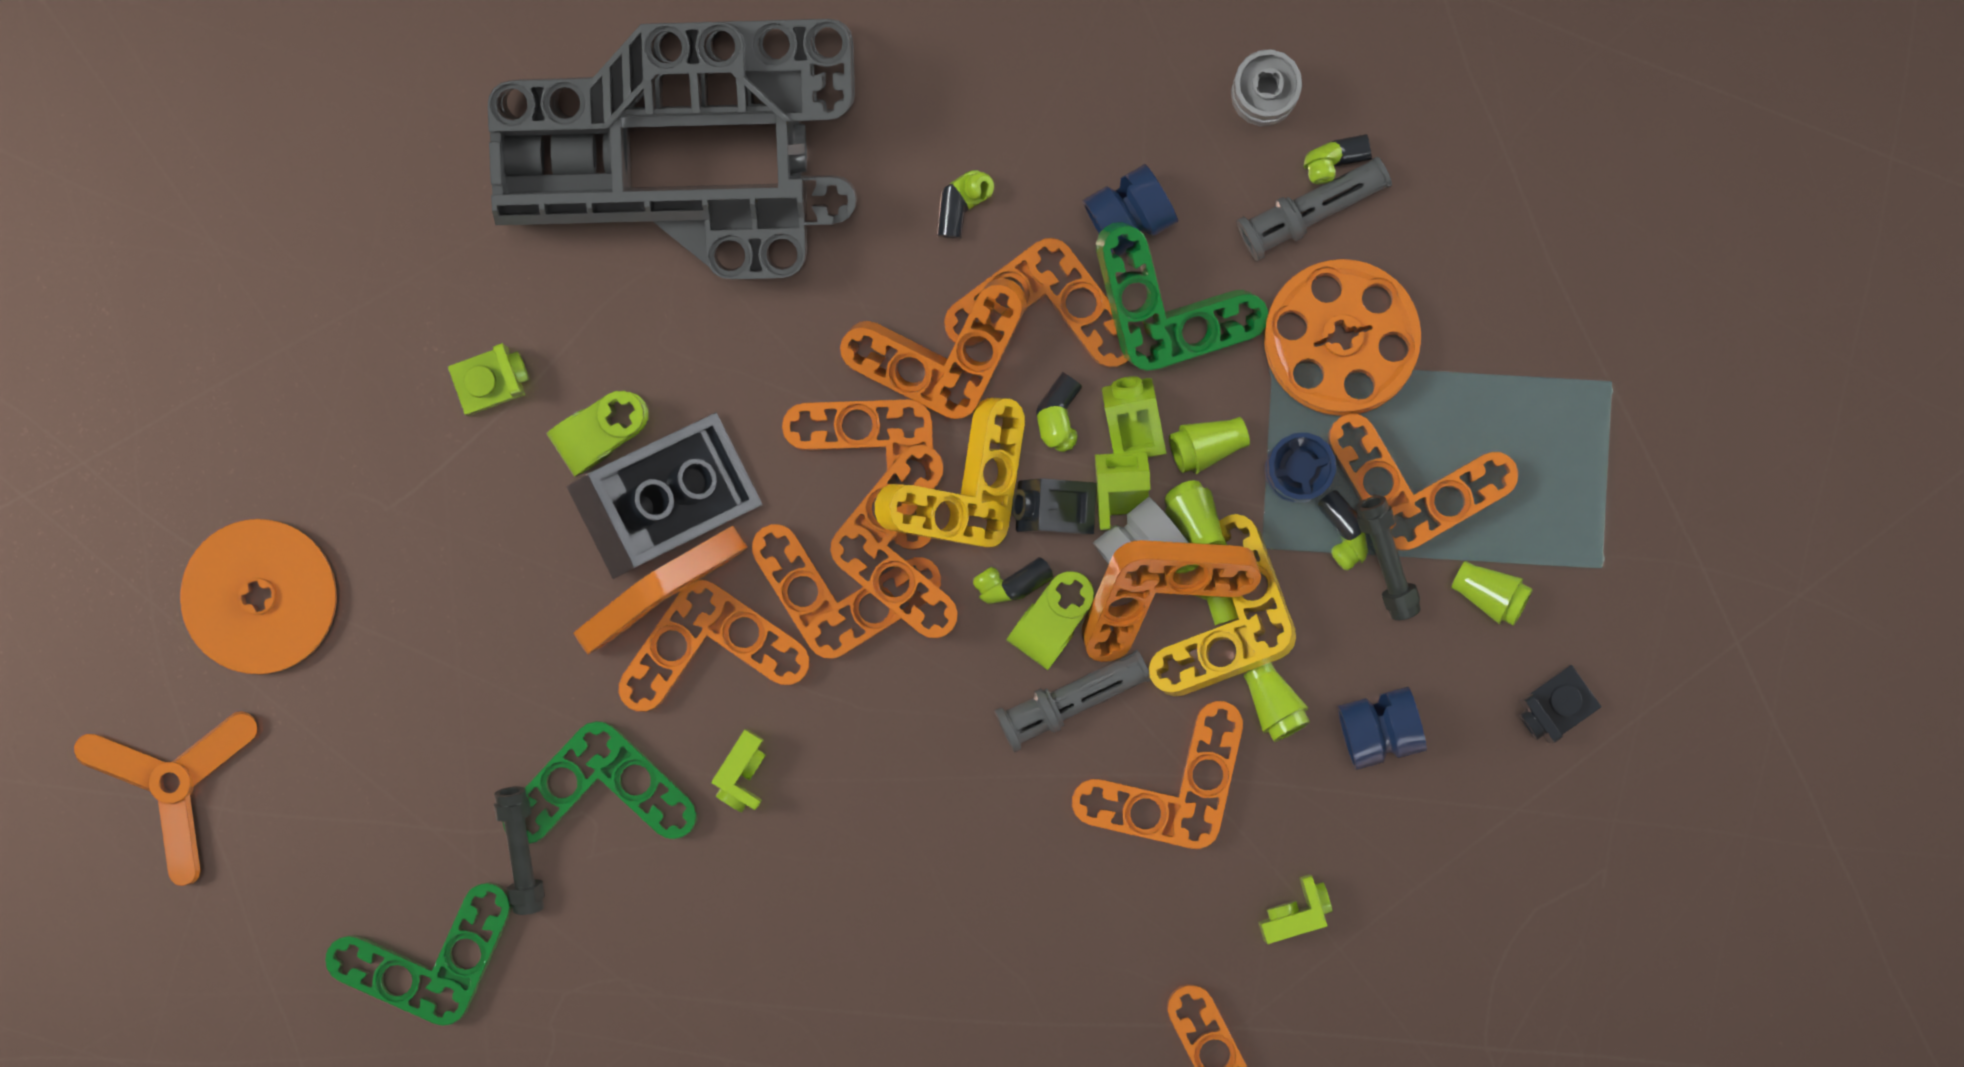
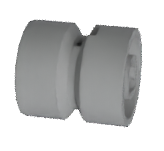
[1231,49,1302,127]
[1093,497,1188,564]

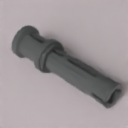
[1236,157,1392,261]
[994,650,1151,753]

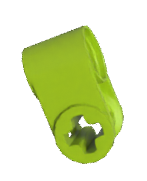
[546,391,649,477]
[1006,571,1094,670]

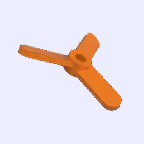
[74,711,257,886]

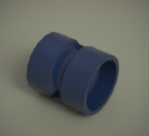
[1082,164,1179,256]
[1264,432,1336,503]
[1337,686,1427,770]

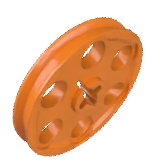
[1264,259,1421,416]

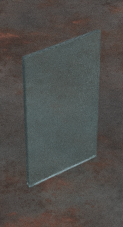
[1262,363,1613,569]

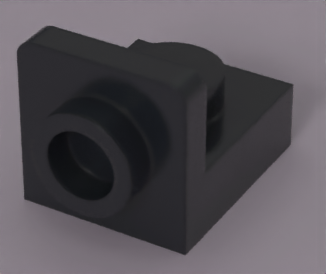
[1012,478,1096,535]
[1518,665,1602,743]

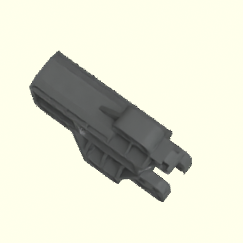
[488,19,857,279]

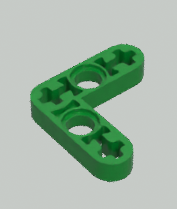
[1096,222,1268,371]
[502,721,698,844]
[325,882,512,1026]

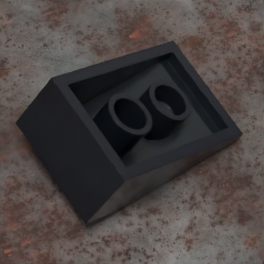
[566,412,763,579]

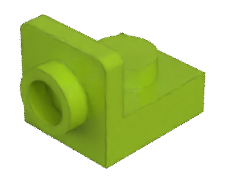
[447,343,529,416]
[1102,376,1167,457]
[711,729,766,813]
[1258,874,1333,944]

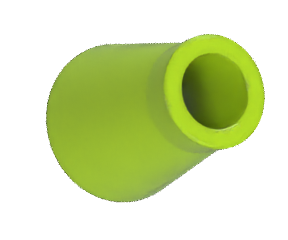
[1169,417,1250,474]
[1164,480,1227,545]
[1451,561,1533,626]
[1243,663,1310,742]

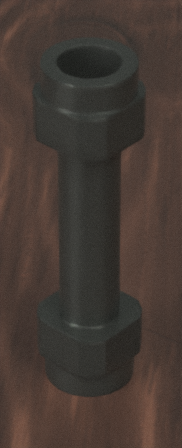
[1356,496,1421,621]
[493,786,545,915]

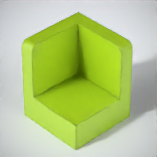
[1095,451,1151,530]

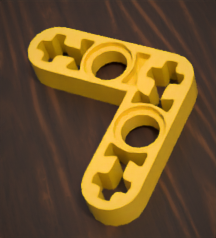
[875,398,1025,547]
[1149,514,1296,697]

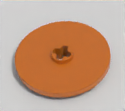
[180,519,337,674]

